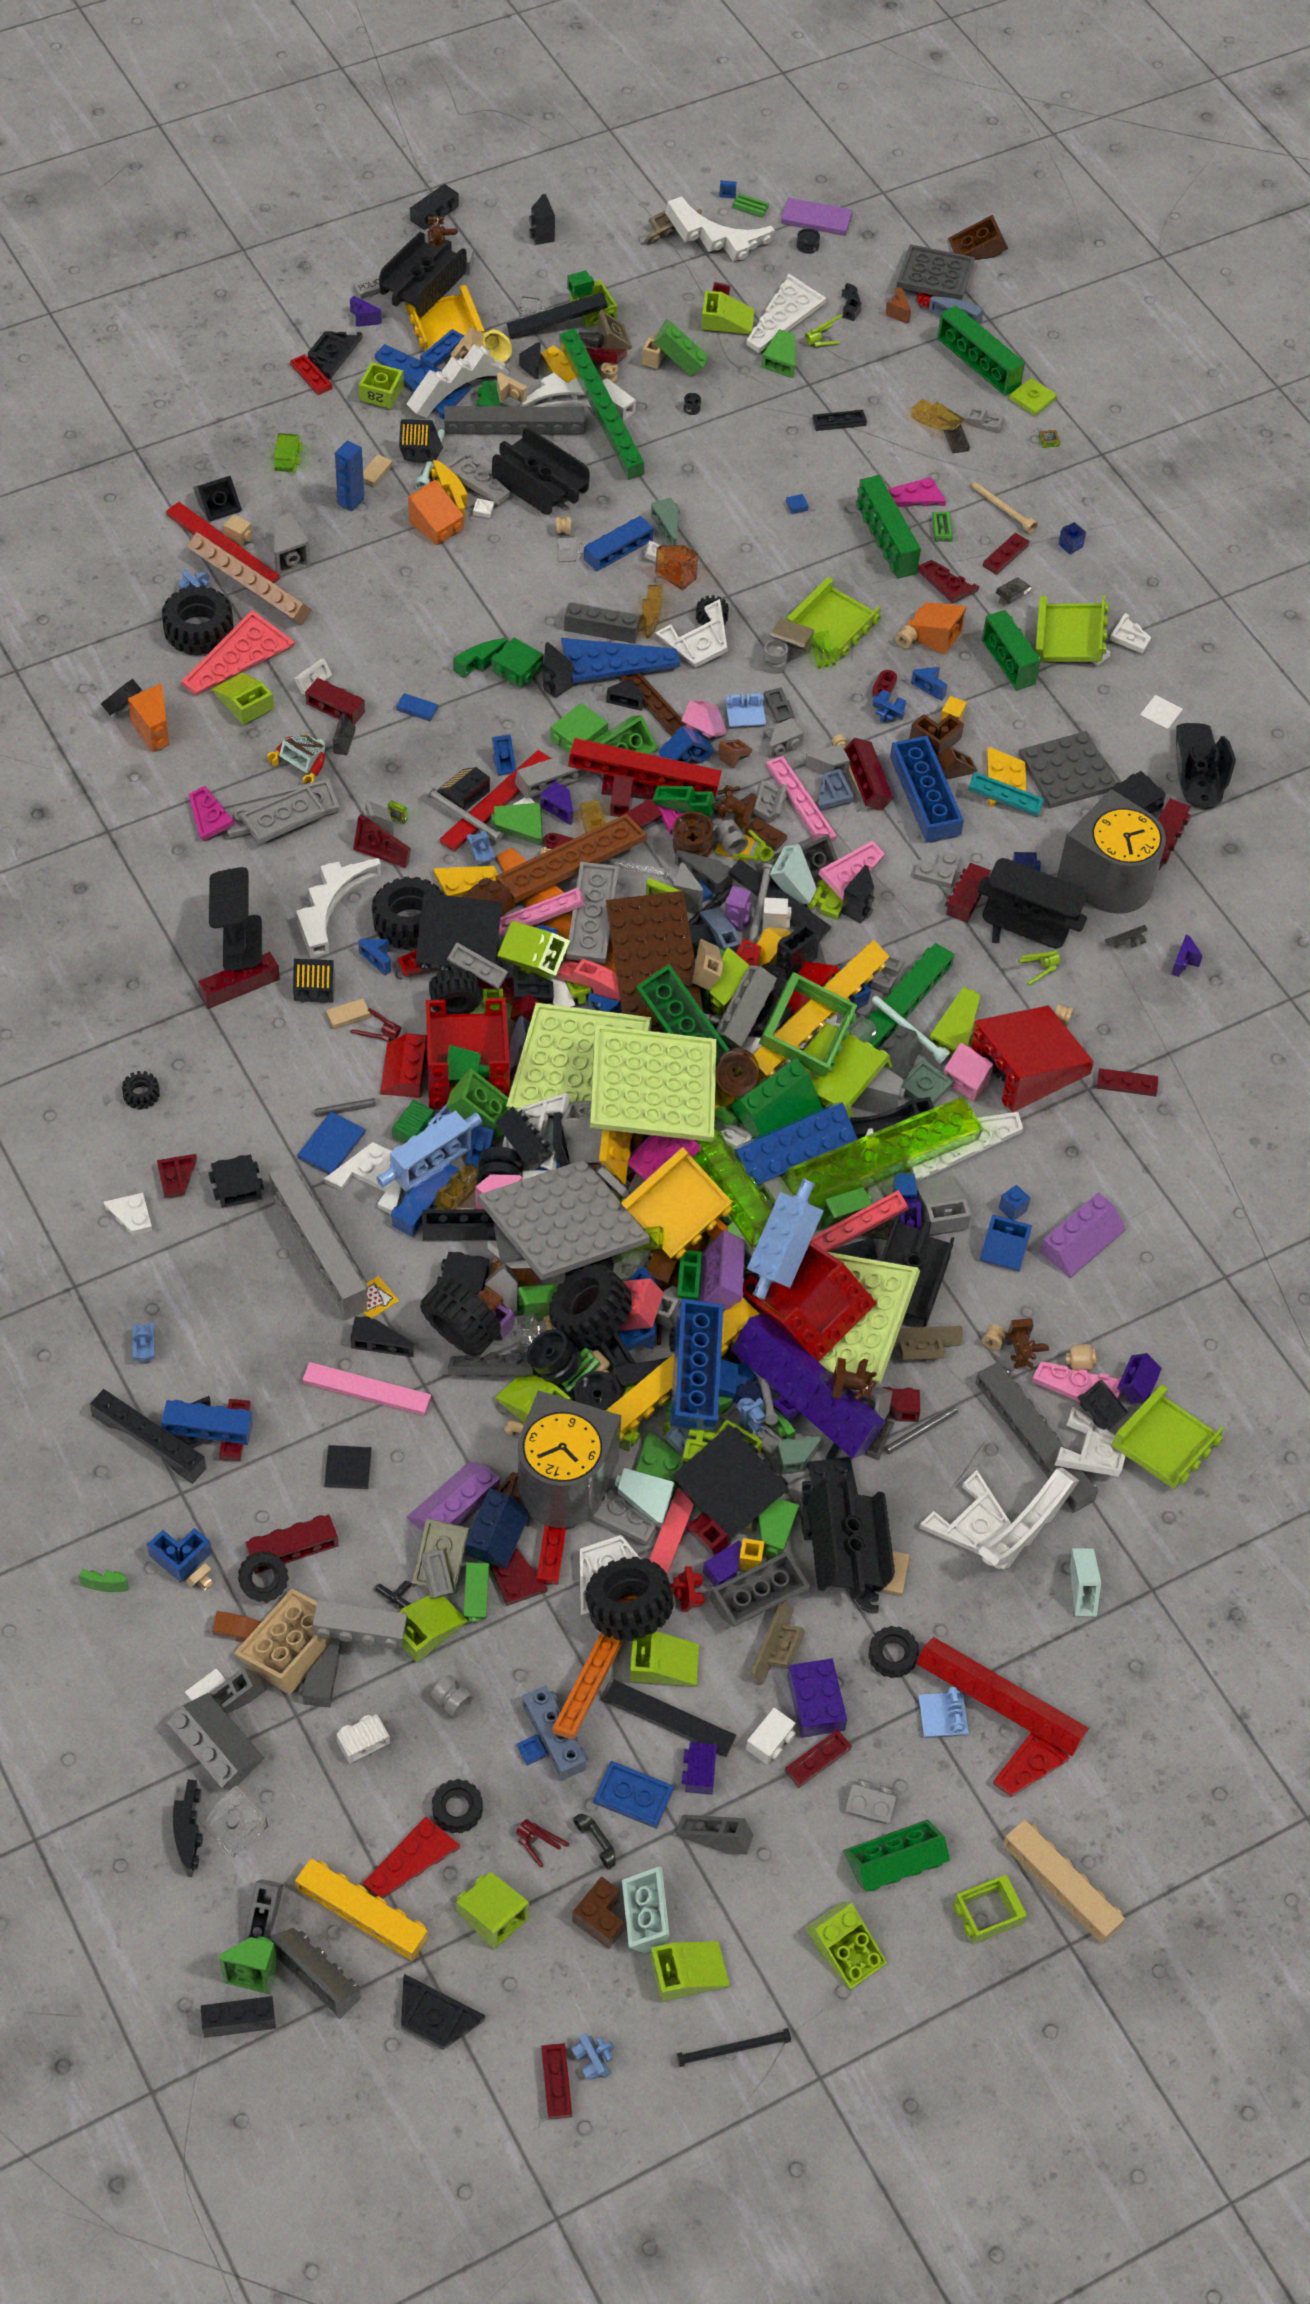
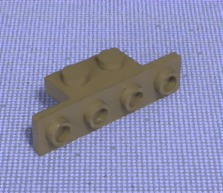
[644,208,702,244]
[893,1326,963,1361]
[751,1601,805,1685]

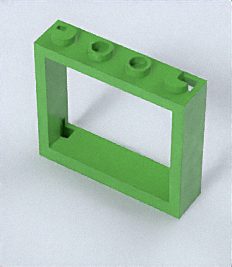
[758,972,857,1077]

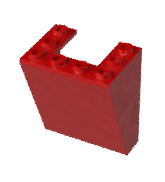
[426,998,510,1110]
[970,1005,1094,1113]
[742,1241,877,1362]

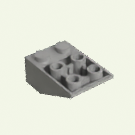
[916,1176,971,1235]

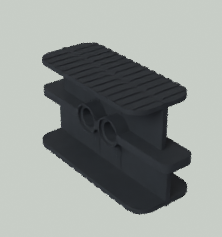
[379,232,467,317]
[492,427,590,515]
[977,858,1087,949]
[209,867,262,971]
[880,1215,954,1327]
[808,1478,895,1600]

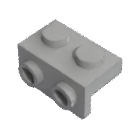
[752,780,787,823]
[595,1164,631,1202]
[845,1779,897,1823]

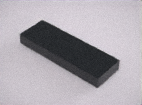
[812,410,867,431]

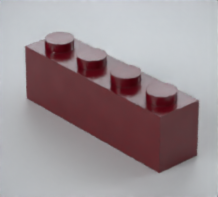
[844,737,893,810]
[1158,798,1191,870]
[198,952,280,1009]
[245,1514,339,1574]

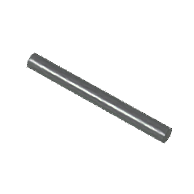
[885,1406,958,1454]

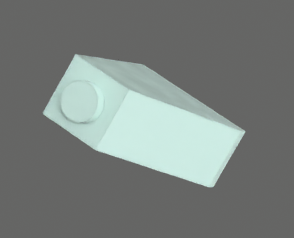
[770,844,817,904]
[615,1468,674,1528]
[1070,1548,1101,1617]

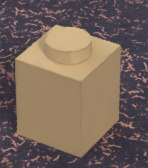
[223,515,253,546]

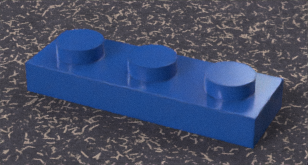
[420,329,464,369]

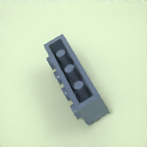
[522,1685,588,1781]

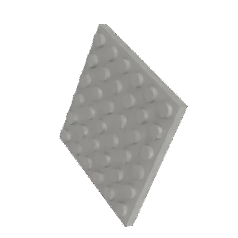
[478,1160,650,1281]

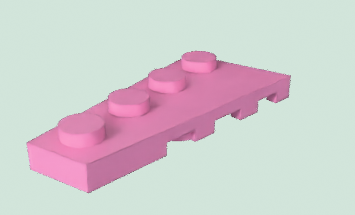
[818,840,885,901]
[1032,1361,1122,1402]

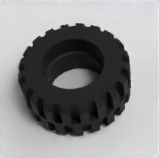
[162,585,234,655]
[372,876,444,950]
[549,1265,632,1347]
[420,1278,501,1356]
[585,1557,674,1641]

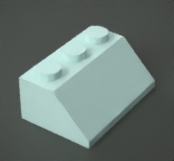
[622,1866,670,1954]

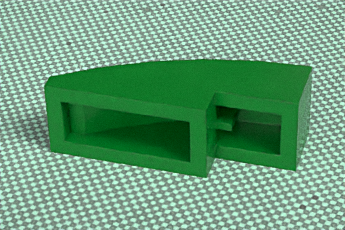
[453,638,507,678]
[653,786,716,816]
[677,1250,702,1300]

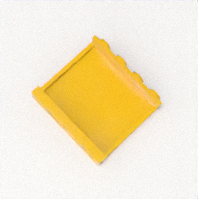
[405,285,485,352]
[621,1147,734,1260]

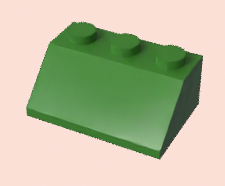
[653,319,709,376]
[592,715,658,754]
[446,1068,508,1140]
[219,1937,278,1994]

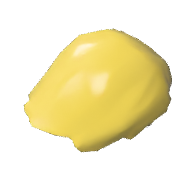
[483,329,512,363]

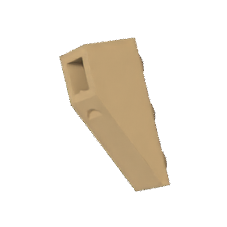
[642,330,666,369]
[692,939,723,991]

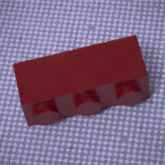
[305,677,365,726]
[945,862,991,923]

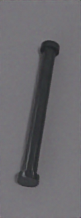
[677,2028,791,2067]

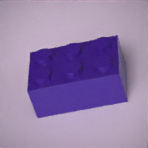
[787,1658,847,1738]

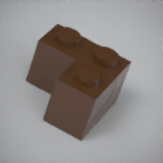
[909,714,964,756]
[572,1876,624,1949]

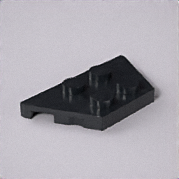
[308,331,363,379]
[401,1974,486,2050]

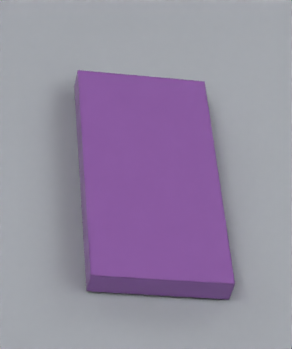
[781,197,853,236]

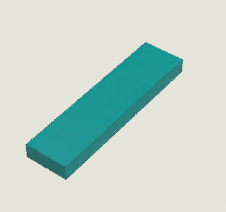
[967,772,1044,817]

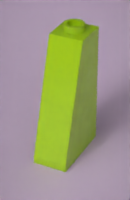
[929,986,981,1058]

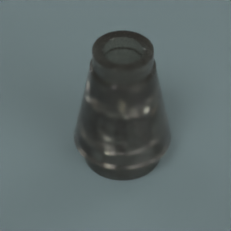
[578,332,604,348]

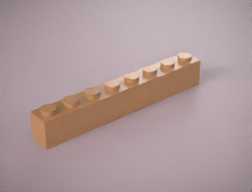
[187,532,312,624]

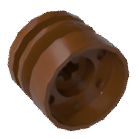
[673,812,713,857]
[715,1048,759,1096]

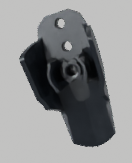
[1176,723,1236,809]

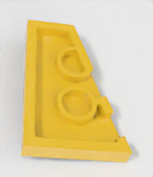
[541,345,576,383]
[433,866,498,897]

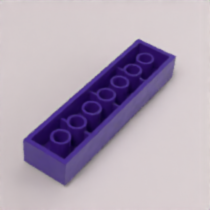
[730,1314,886,1459]

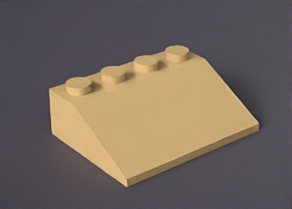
[234,1589,335,1695]

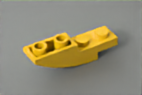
[431,460,467,521]

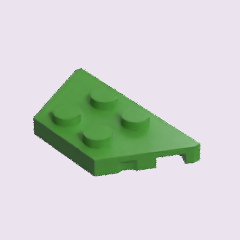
[626,1431,684,1506]

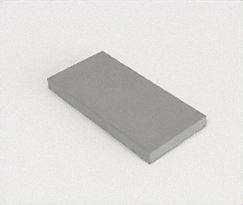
[240,785,326,844]

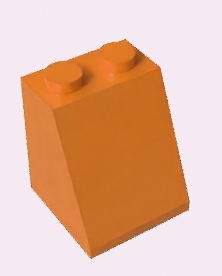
[408,480,464,545]
[907,602,966,655]
[127,683,170,752]

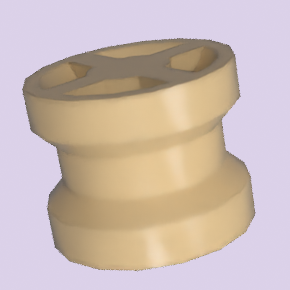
[601,362,618,383]
[556,516,571,535]
[895,625,918,648]
[1055,1003,1074,1026]
[981,1324,1007,1350]

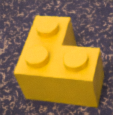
[756,927,791,966]

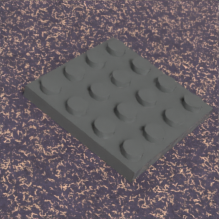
[896,244,975,300]
[1019,731,1117,809]

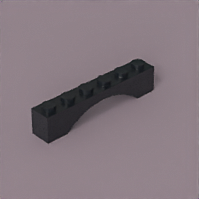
[850,1097,936,1140]
[90,1389,206,1484]

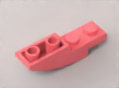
[557,959,620,1001]

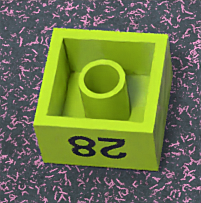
[359,362,404,409]

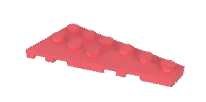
[181,610,295,696]

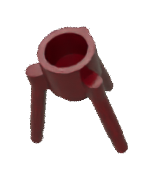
[350,1008,402,1042]
[516,1819,569,1867]

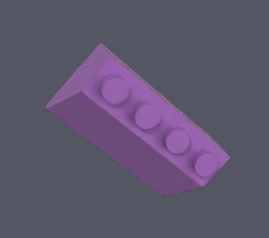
[1040,1192,1126,1278]
[698,1229,746,1310]
[407,1461,500,1532]

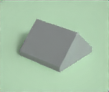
[673,863,704,914]

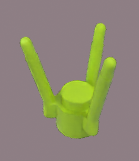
[805,314,843,348]
[733,830,774,862]
[1019,950,1060,985]

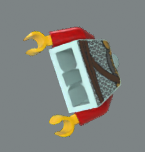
[267,734,325,785]

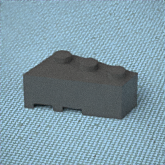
[877,1026,921,1080]

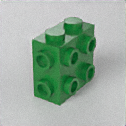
[491,637,544,688]

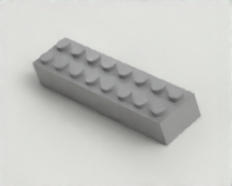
[269,1163,369,1320]

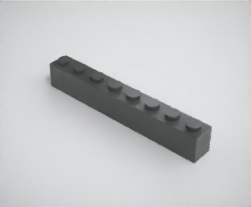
[444,406,584,435]
[975,1361,1098,1513]

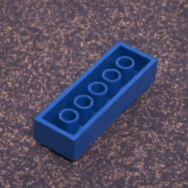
[890,736,964,842]
[729,1102,858,1188]
[670,1299,724,1431]

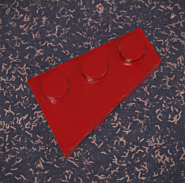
[993,1732,1070,1797]

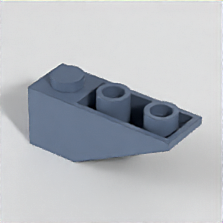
[699,908,741,953]

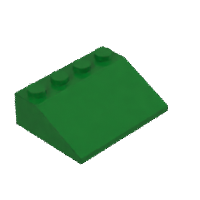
[730,1057,823,1138]

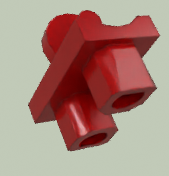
[670,1566,705,1612]

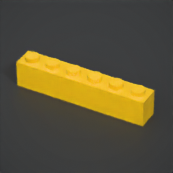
[295,1858,428,1962]

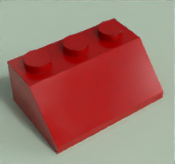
[380,1033,427,1098]

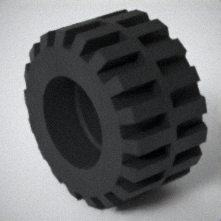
[428,969,481,1014]

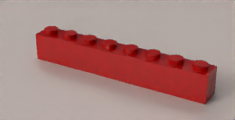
[568,738,722,799]
[916,1636,1089,1756]

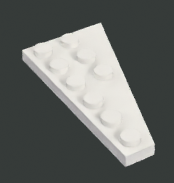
[746,274,826,353]
[901,1112,1023,1182]

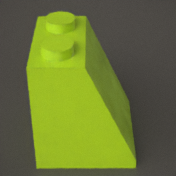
[710,947,749,1015]
[456,1872,529,1950]

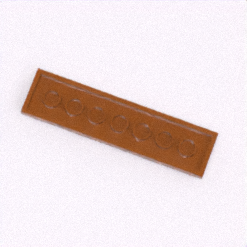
[495,814,647,903]

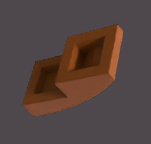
[212,1611,261,1642]

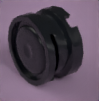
[796,228,820,254]

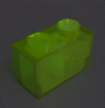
[274,433,303,472]

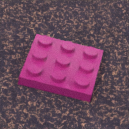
[628,1135,702,1181]

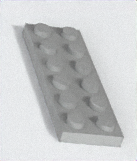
[221,779,340,838]
[566,862,619,963]

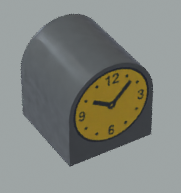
[1057,789,1166,914]
[518,1390,621,1528]

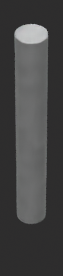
[315,1098,376,1117]

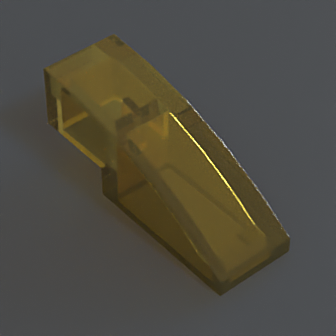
[911,398,964,430]
[642,584,663,639]
[579,800,606,833]
[434,1164,479,1210]

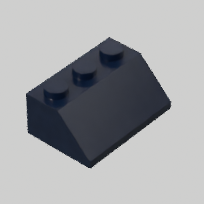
[465,1488,530,1570]

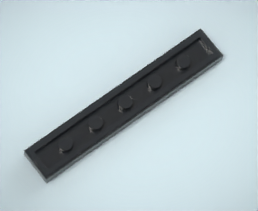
[506,292,608,339]
[728,859,832,942]
[614,1347,740,1389]
[604,1680,736,1757]

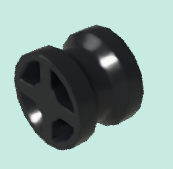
[683,393,701,415]

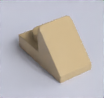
[450,328,483,359]
[497,372,527,403]

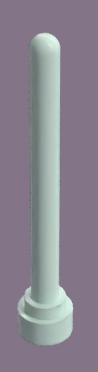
[415,429,445,490]
[872,996,950,1064]

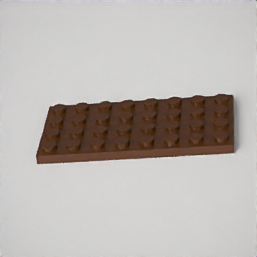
[606,891,703,1033]

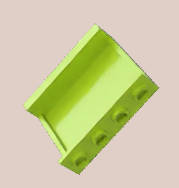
[786,576,881,661]
[1036,595,1109,662]
[803,1023,893,1119]
[1111,1384,1225,1490]

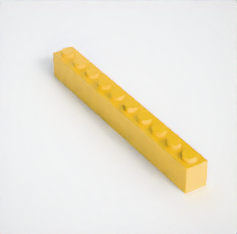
[753,940,889,1082]
[606,1297,759,1442]

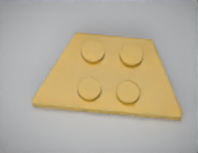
[987,747,1026,807]
[599,1129,633,1184]

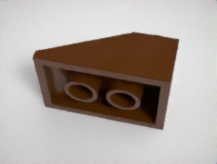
[948,215,1008,259]
[465,878,515,916]

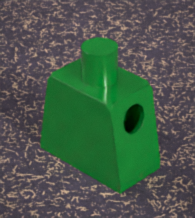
[447,1045,489,1088]

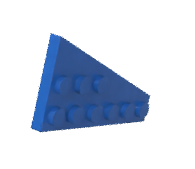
[375,344,471,420]
[561,638,680,684]

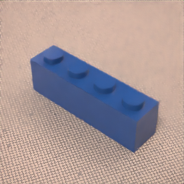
[335,440,364,511]
[584,516,654,572]
[391,1163,459,1237]
[161,1400,253,1445]

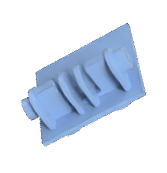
[725,693,766,727]
[918,1687,969,1737]

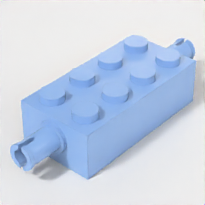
[376,1111,482,1192]
[747,1179,824,1300]

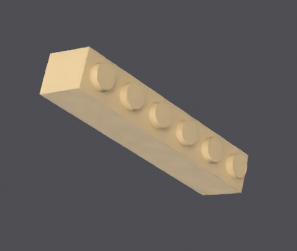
[1003,1819,1125,1945]

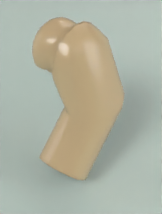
[504,1421,525,1436]

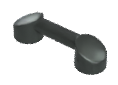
[573,1814,616,1870]

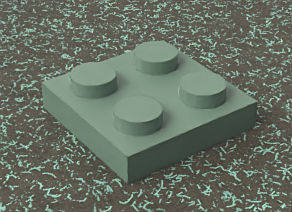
[902,1059,954,1105]

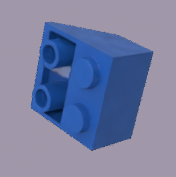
[980,1214,1032,1271]

